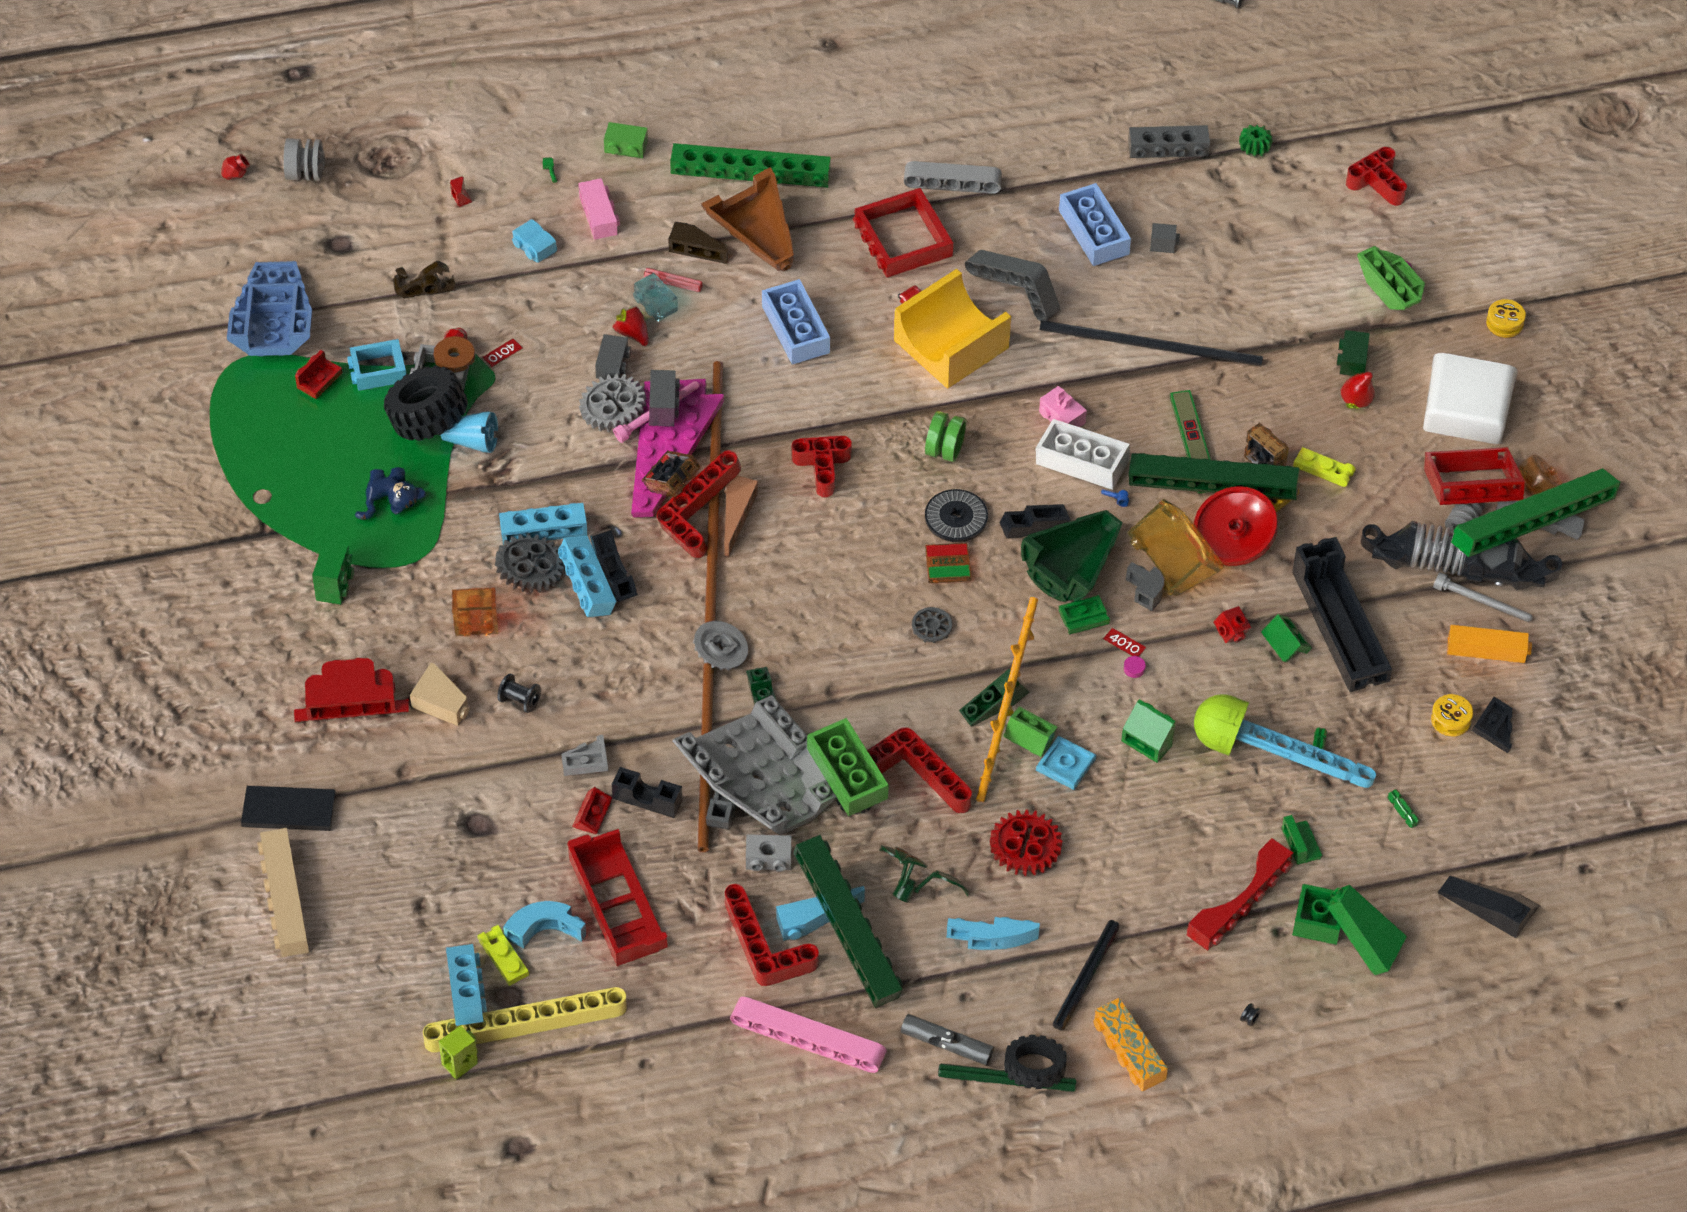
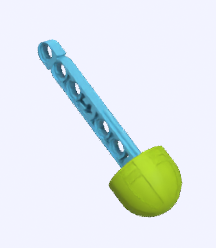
[1194,694,1376,788]

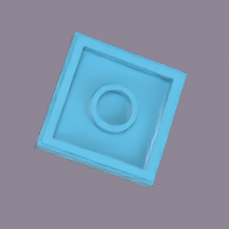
[1036,735,1096,790]

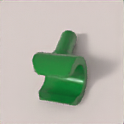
[543,157,557,183]

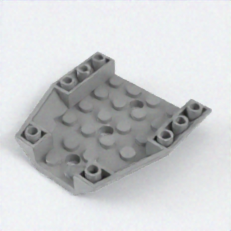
[673,695,837,835]

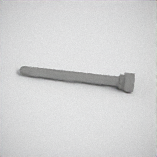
[1433,572,1533,622]

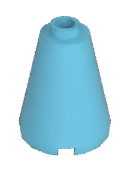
[439,411,498,453]

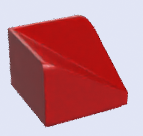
[450,176,472,207]

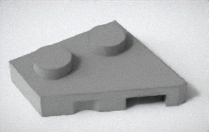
[561,735,608,776]

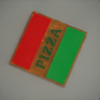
[925,543,971,583]

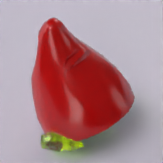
[612,306,649,347]
[1340,372,1375,409]

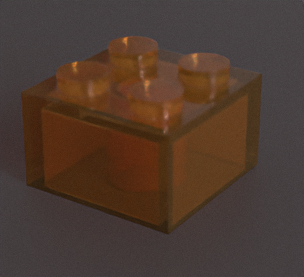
[452,587,498,636]

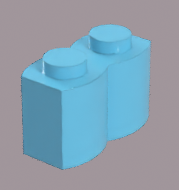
[512,219,557,263]

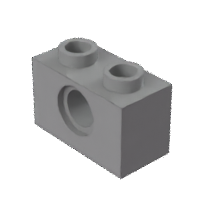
[746,835,791,872]

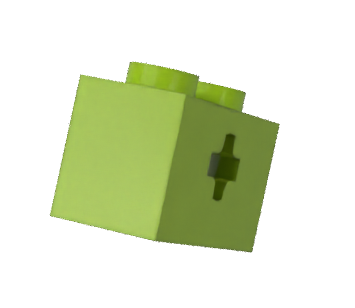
[439,1025,478,1080]

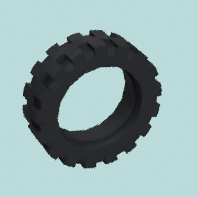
[1004,1034,1067,1089]

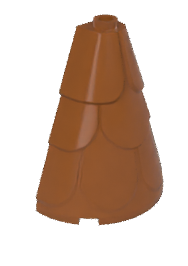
[701,167,794,271]

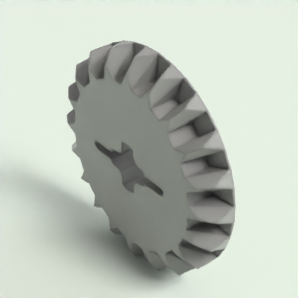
[693,621,748,671]

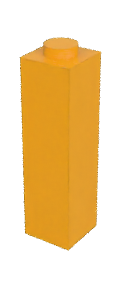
[1447,625,1532,663]

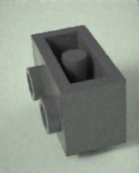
[595,334,631,380]

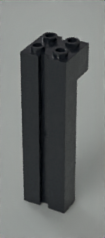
[1292,537,1392,692]

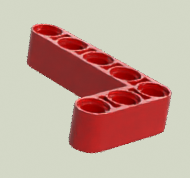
[657,450,741,558]
[867,727,972,813]
[725,884,819,986]

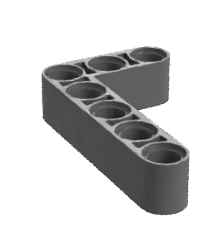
[965,250,1060,322]

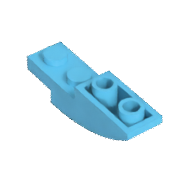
[946,917,1040,950]

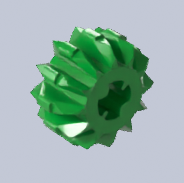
[1239,124,1273,157]

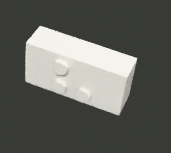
[1036,419,1130,490]

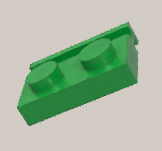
[1058,595,1110,635]

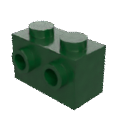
[1336,330,1370,376]

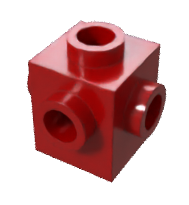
[1213,606,1252,643]

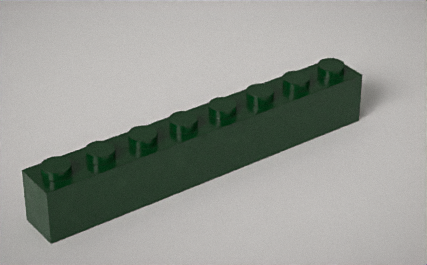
[1128,453,1300,500]
[793,835,903,1008]

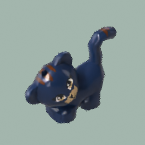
[355,467,426,520]

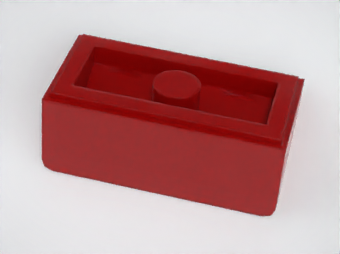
[572,787,612,834]

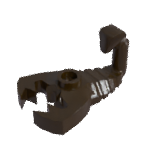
[393,261,455,298]

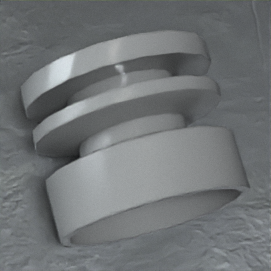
[284,138,325,181]

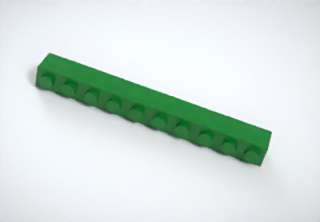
[1451,468,1621,557]

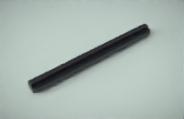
[1053,920,1120,1031]

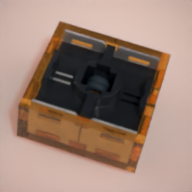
[1244,422,1289,466]
[642,450,701,497]

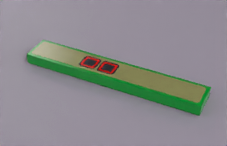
[1170,390,1211,494]

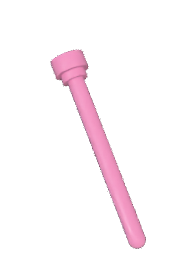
[613,381,699,443]

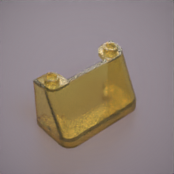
[1127,499,1224,596]

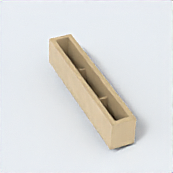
[257,828,309,957]

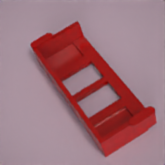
[567,829,668,966]

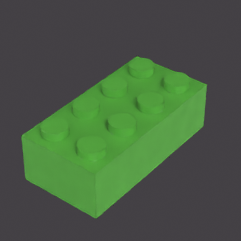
[807,718,889,817]

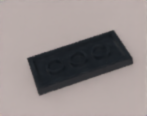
[241,786,336,831]

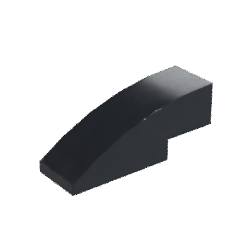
[999,504,1071,539]

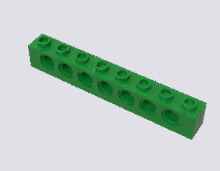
[670,143,831,188]

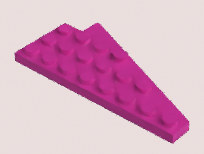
[631,379,724,518]

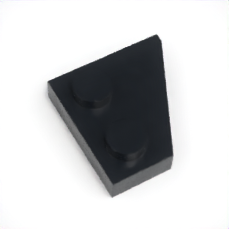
[1471,697,1513,753]

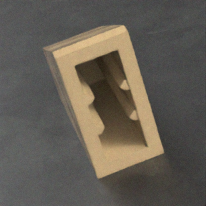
[410,663,469,726]

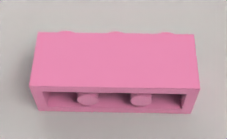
[578,178,620,240]

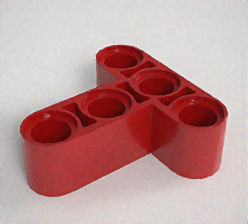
[1346,147,1407,206]
[791,435,852,498]

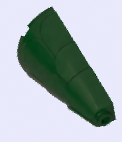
[1021,510,1123,602]

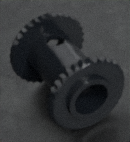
[497,673,541,713]

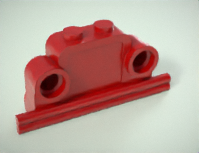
[294,658,409,722]

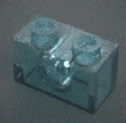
[633,273,678,321]

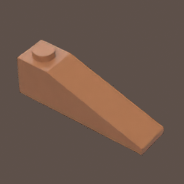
[724,475,758,557]

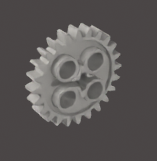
[579,374,646,432]

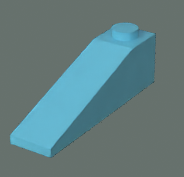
[776,886,865,941]

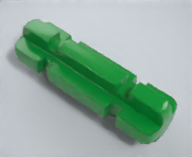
[1312,727,1327,762]
[1388,789,1420,828]

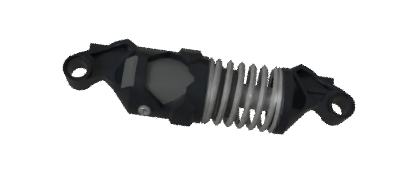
[1360,521,1562,590]

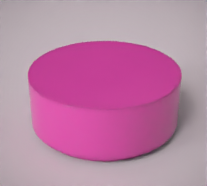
[1123,656,1146,678]

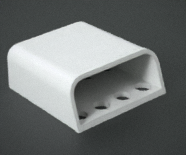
[1423,353,1518,444]

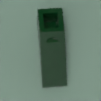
[959,669,1030,727]

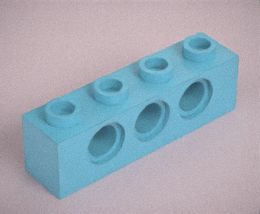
[499,503,587,544]
[558,535,616,618]
[446,944,487,1026]

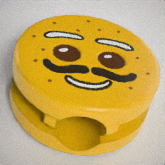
[1486,299,1526,338]
[1431,694,1473,737]

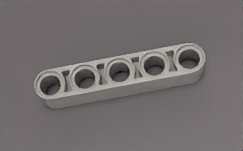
[904,161,1002,194]

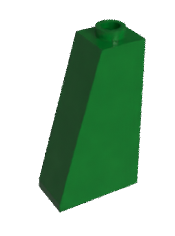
[1327,885,1407,975]

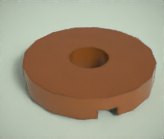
[433,336,475,373]

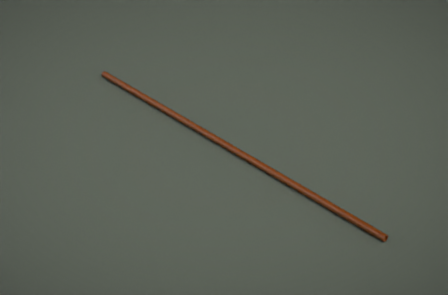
[697,361,723,852]

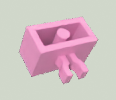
[1039,386,1087,427]

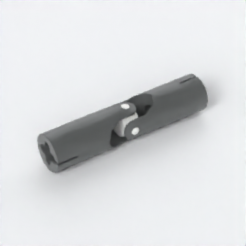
[901,1014,994,1066]

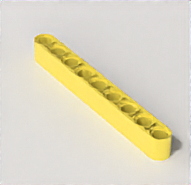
[423,987,627,1052]

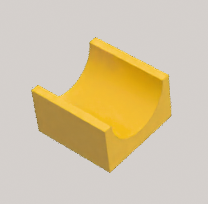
[894,269,1011,389]

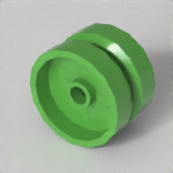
[925,411,967,462]

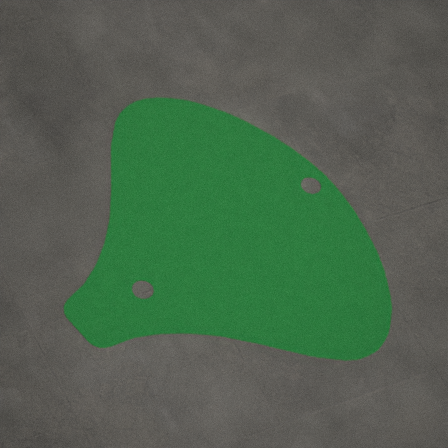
[209,354,496,568]

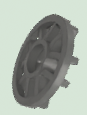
[912,607,952,643]

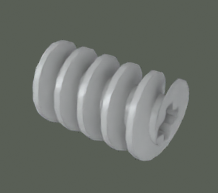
[1445,503,1486,534]

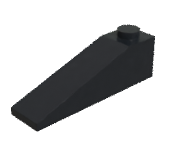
[1438,876,1539,938]

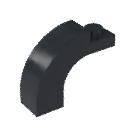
[590,528,638,602]

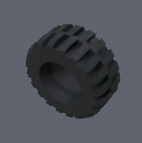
[384,366,468,441]

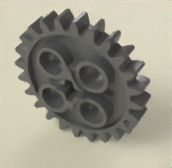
[495,533,564,593]

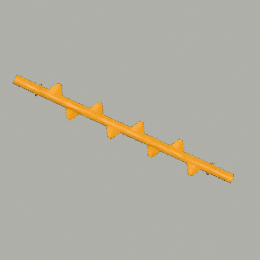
[976,597,1038,803]

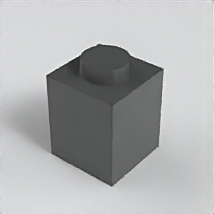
[1150,223,1180,253]

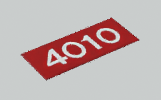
[482,338,523,367]
[1103,628,1146,657]

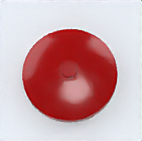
[1193,487,1278,566]

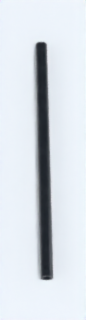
[1039,320,1263,366]

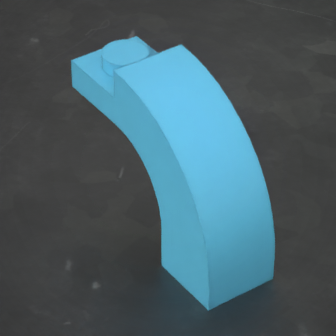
[503,901,586,949]

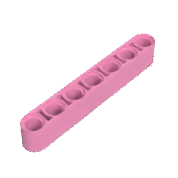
[730,997,887,1073]

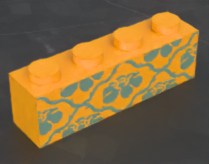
[1093,998,1168,1092]

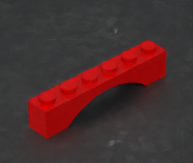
[1186,838,1293,951]

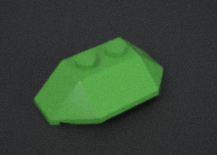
[1357,246,1425,310]

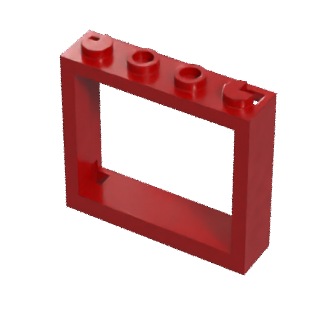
[853,188,953,277]
[1424,447,1525,505]

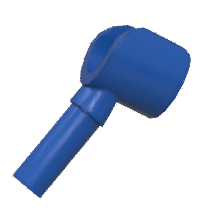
[1101,489,1129,507]

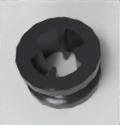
[1240,1003,1261,1026]

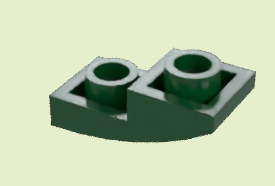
[746,667,776,705]

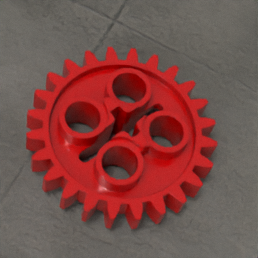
[990,809,1063,876]

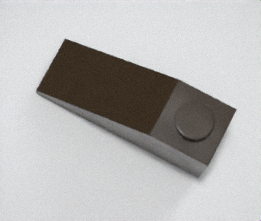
[668,221,728,264]

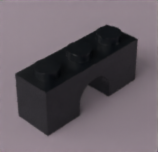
[612,767,683,818]

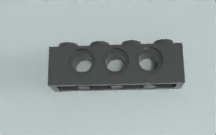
[1128,125,1210,158]

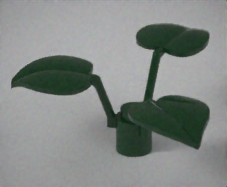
[879,845,969,903]

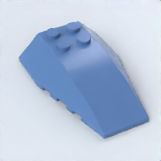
[227,261,312,356]

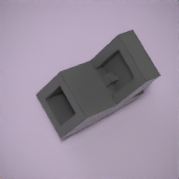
[1126,562,1164,611]
[706,791,736,830]

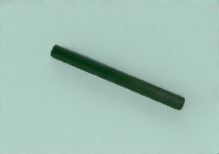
[938,1063,1077,1092]

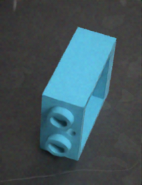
[347,339,406,391]

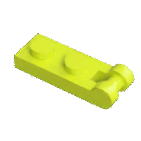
[1293,447,1356,487]
[477,925,529,986]

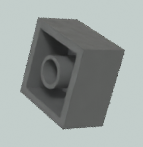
[649,370,680,426]

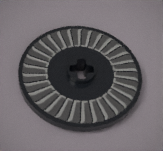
[925,489,988,542]

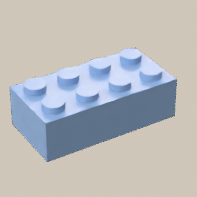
[1059,183,1131,266]
[762,279,830,365]

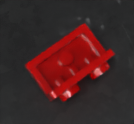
[295,350,342,399]

